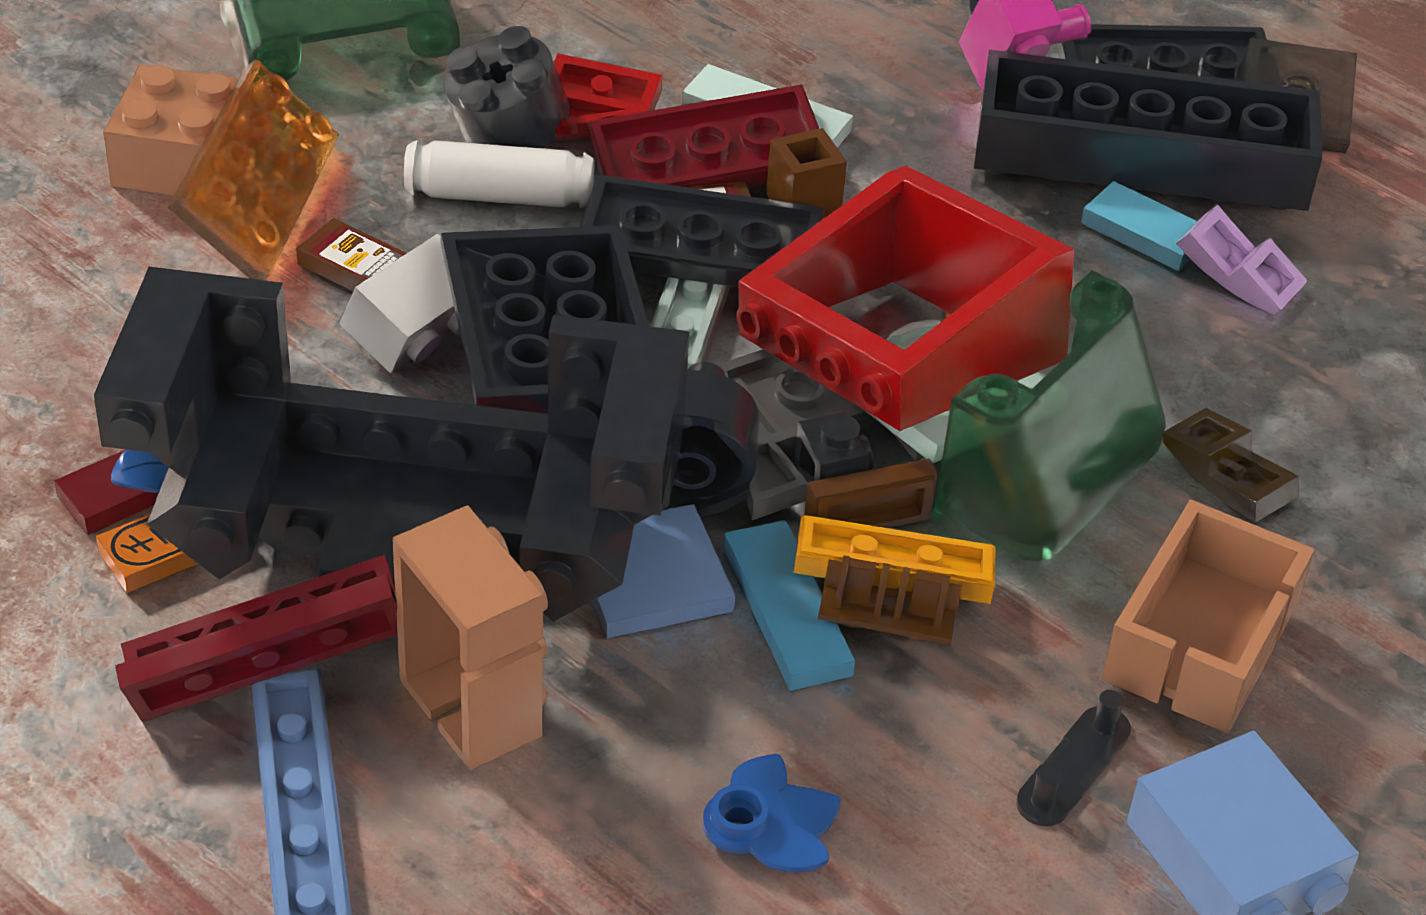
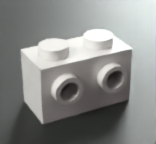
[339,234,460,373]

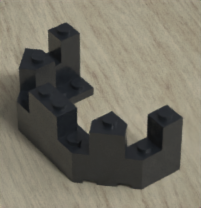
[94,266,690,622]

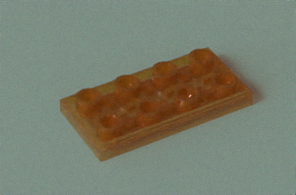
[167,59,339,280]

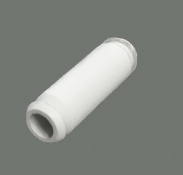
[404,139,594,209]

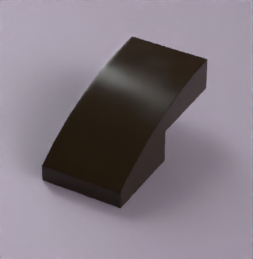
[1163,408,1299,523]

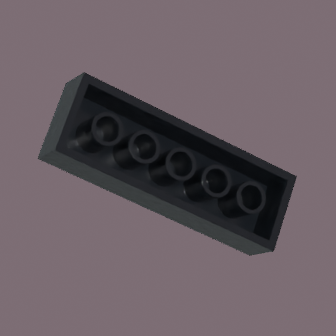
[973,50,1322,211]

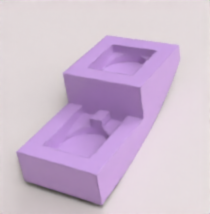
[1176,205,1308,315]

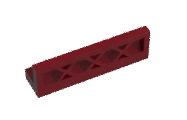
[115,555,397,722]

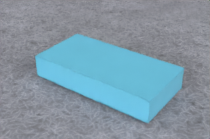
[1081,181,1197,271]

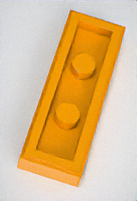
[793,515,996,604]

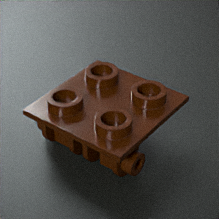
[818,555,962,645]

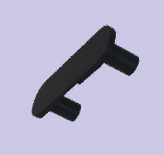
[1016,690,1131,826]

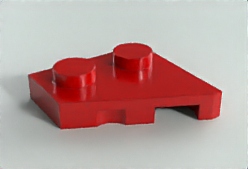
[552,53,662,143]

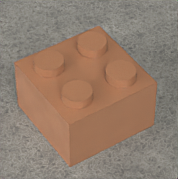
[103,64,254,202]

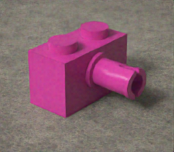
[959,0,1091,92]

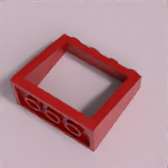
[737,166,1075,431]

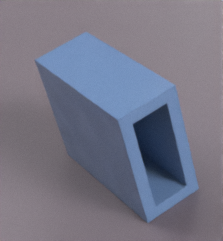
[1126,730,1359,915]

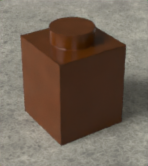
[766,128,847,219]

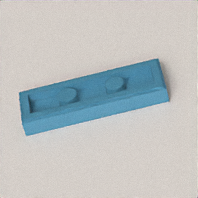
[723,520,855,691]

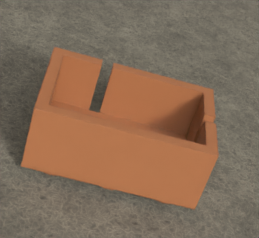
[1101,499,1315,734]
[393,505,548,771]

